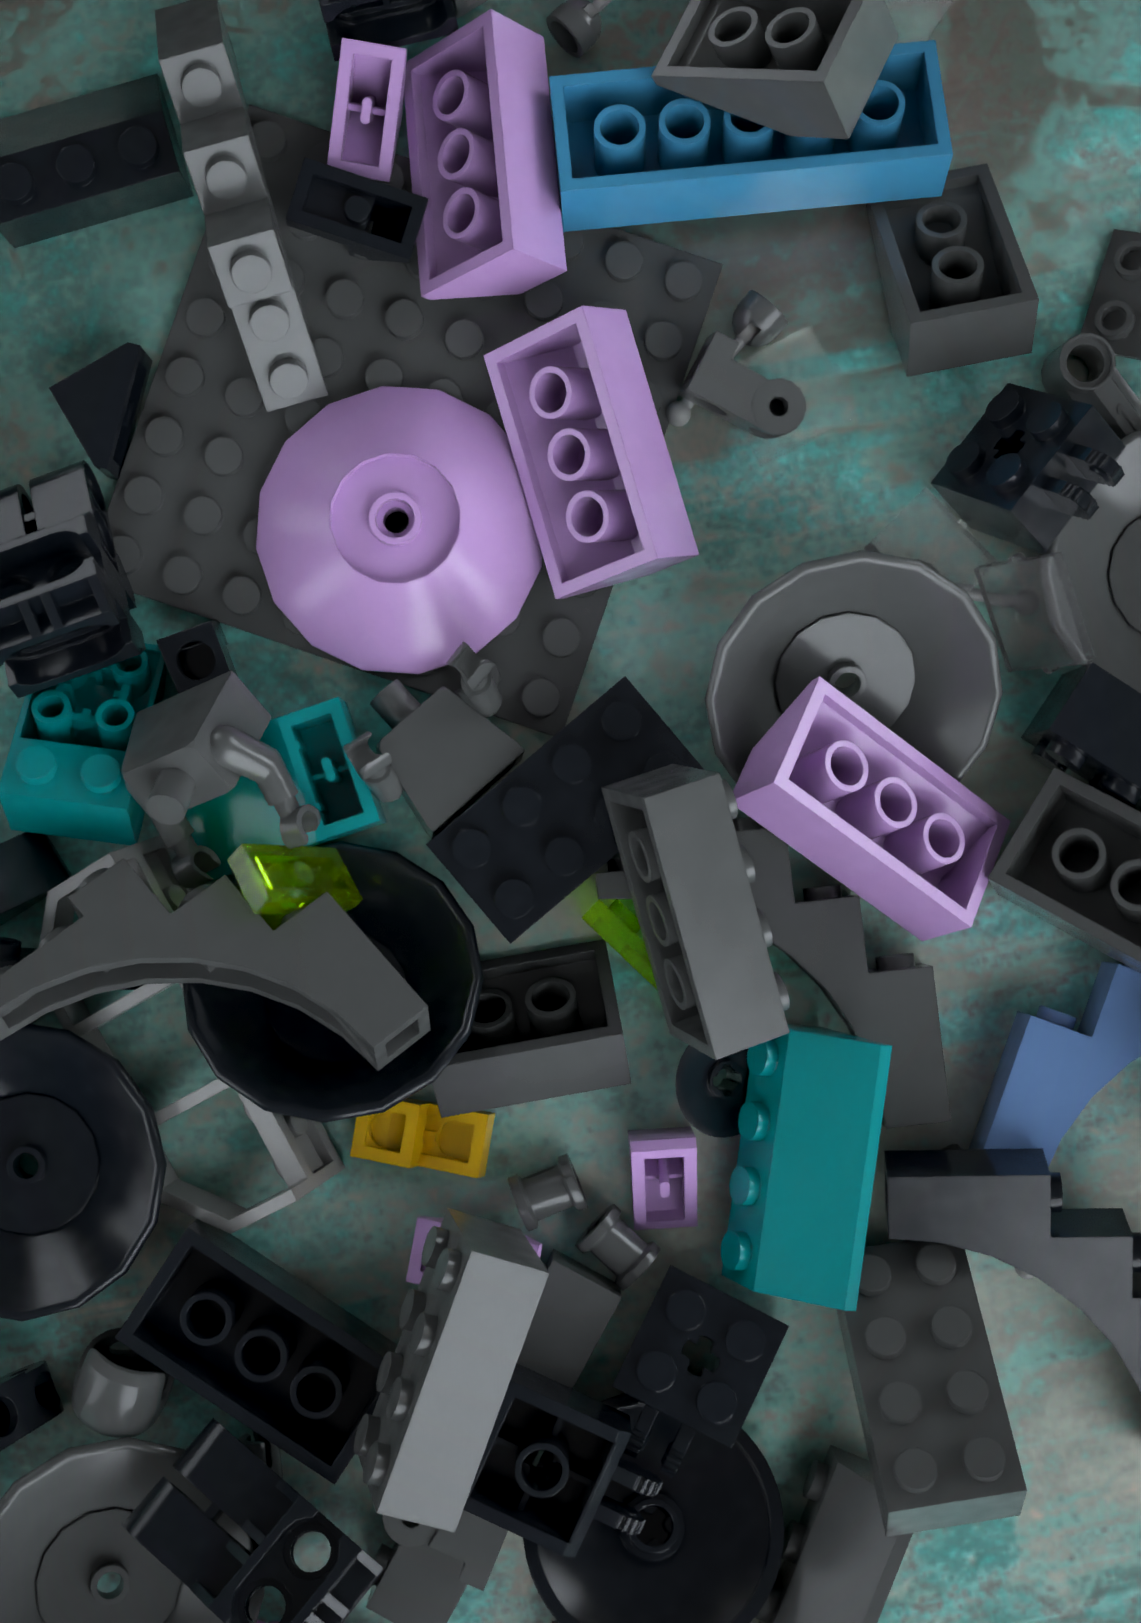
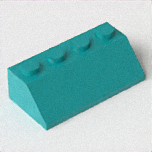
[721,1023,892,1311]

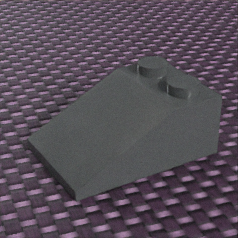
[651,0,898,139]
[866,163,1039,377]

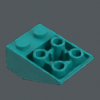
[0,643,167,845]
[185,697,387,883]

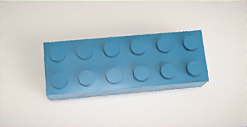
[549,40,953,232]

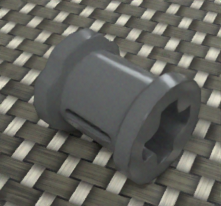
[508,1153,588,1231]
[575,1204,661,1291]

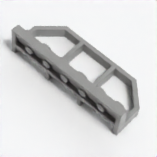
[39,835,345,1234]

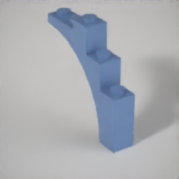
[969,961,1141,1167]

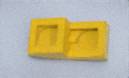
[350,1098,495,1178]

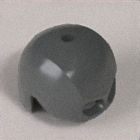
[71,1328,175,1438]

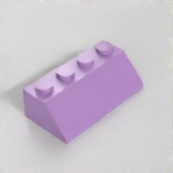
[404,9,567,300]
[483,305,699,599]
[733,676,1011,941]

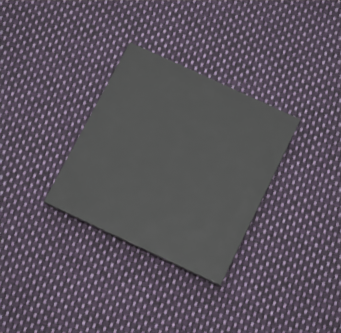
[107,104,723,736]

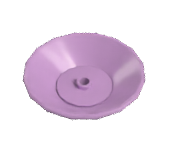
[256,386,543,674]

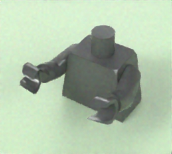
[342,641,525,839]
[121,670,321,889]

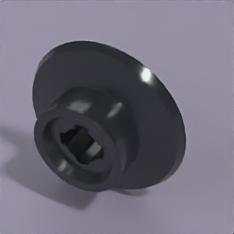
[675,1045,750,1138]

